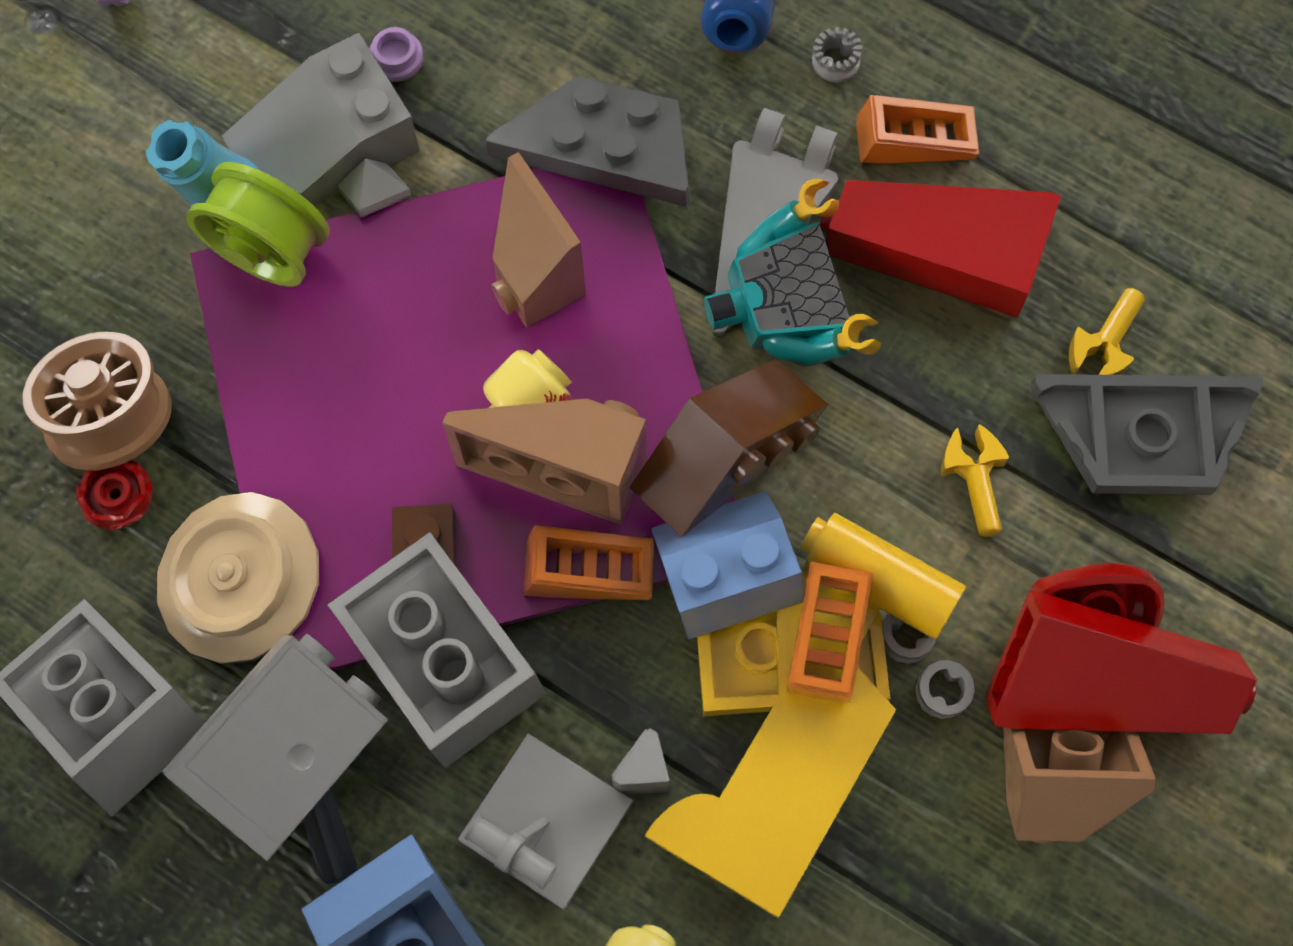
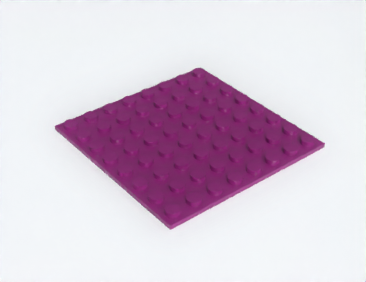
[190,168,736,671]

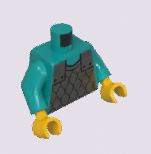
[704,179,881,367]

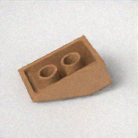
[442,399,647,525]

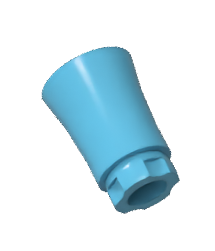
[146,120,259,206]

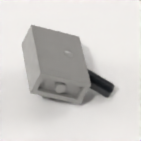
[162,634,388,884]

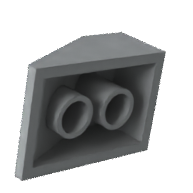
[222,33,420,205]
[328,532,546,768]
[0,599,204,817]

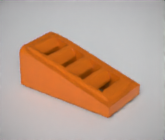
[856,95,979,164]
[523,525,654,600]
[787,561,873,703]

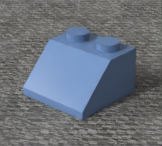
[651,491,804,640]
[302,834,485,946]

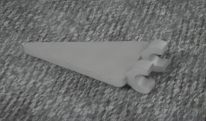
[711,108,838,337]

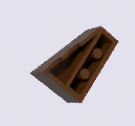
[629,359,829,537]

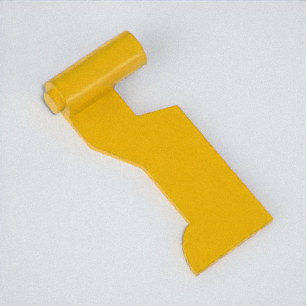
[645,512,966,918]

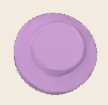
[369,27,423,82]

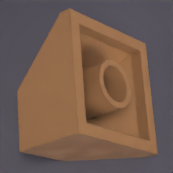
[491,152,586,328]
[1004,728,1156,844]

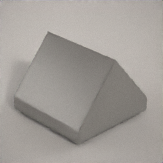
[612,728,670,795]

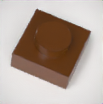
[392,504,456,566]

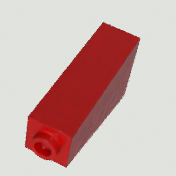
[820,180,1061,318]
[985,589,1257,734]

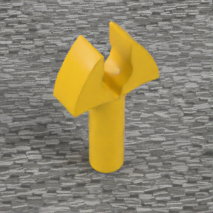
[1069,288,1145,375]
[941,425,1009,537]

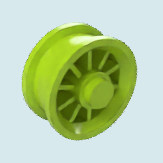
[186,162,330,287]

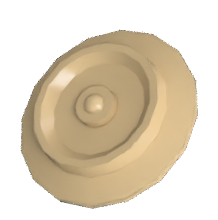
[157,492,319,664]

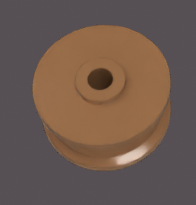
[23,332,172,470]

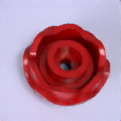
[76,460,153,530]

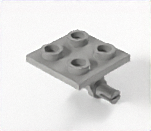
[458,734,633,911]

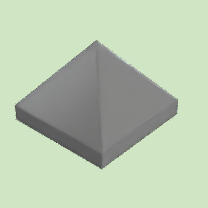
[337,159,411,217]

